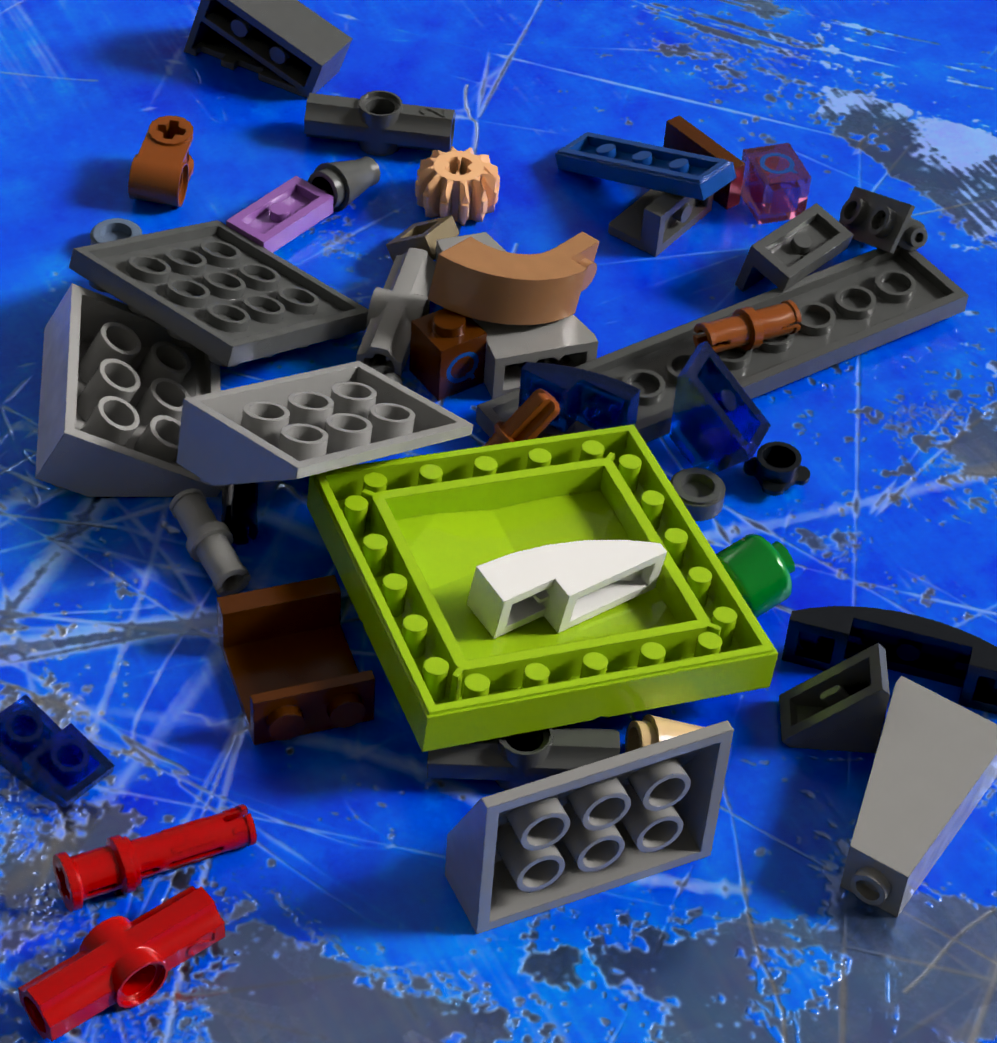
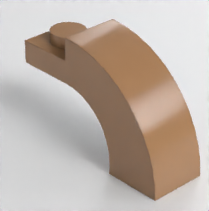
[428,232,600,325]

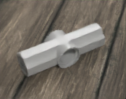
[356,248,436,377]

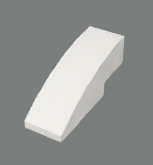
[467,540,667,639]

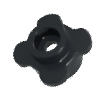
[743,442,810,496]

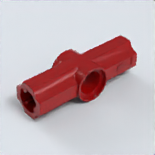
[18,886,225,1041]

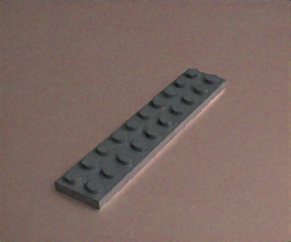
[476,246,969,443]

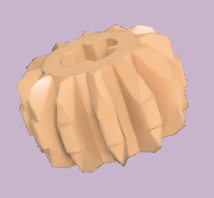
[415,146,500,226]

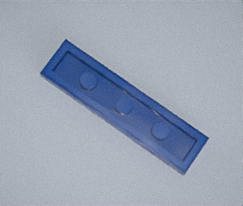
[555,132,736,200]

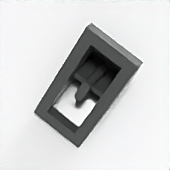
[779,643,890,753]

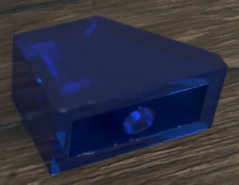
[669,341,771,473]

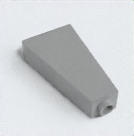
[435,232,598,399]
[840,676,997,917]

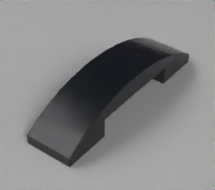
[782,606,997,714]

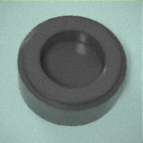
[670,468,726,521]

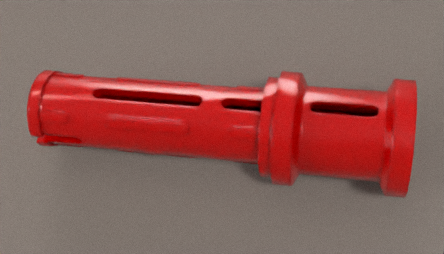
[52,804,257,912]

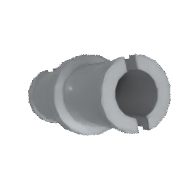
[169,488,251,596]

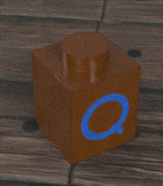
[409,308,487,401]

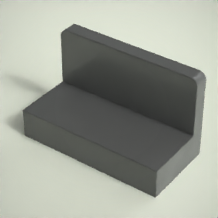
[608,189,714,257]
[735,203,854,292]

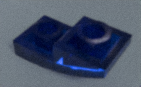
[518,362,641,432]
[0,695,114,808]

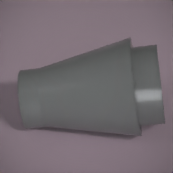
[308,156,380,212]

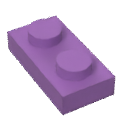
[226,176,334,253]

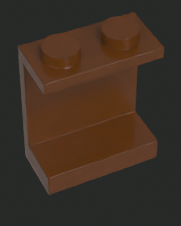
[217,575,375,745]

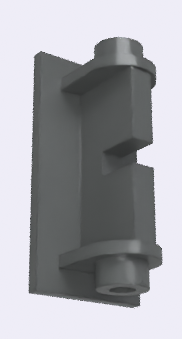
[839,186,928,254]

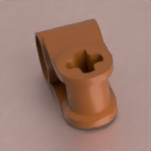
[128,116,194,207]

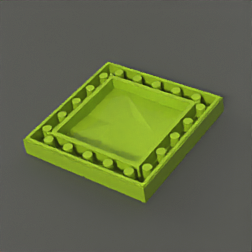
[307,424,778,752]

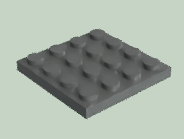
[69,220,369,367]

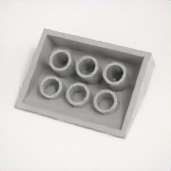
[35,283,222,497]
[176,361,473,487]
[445,720,734,934]

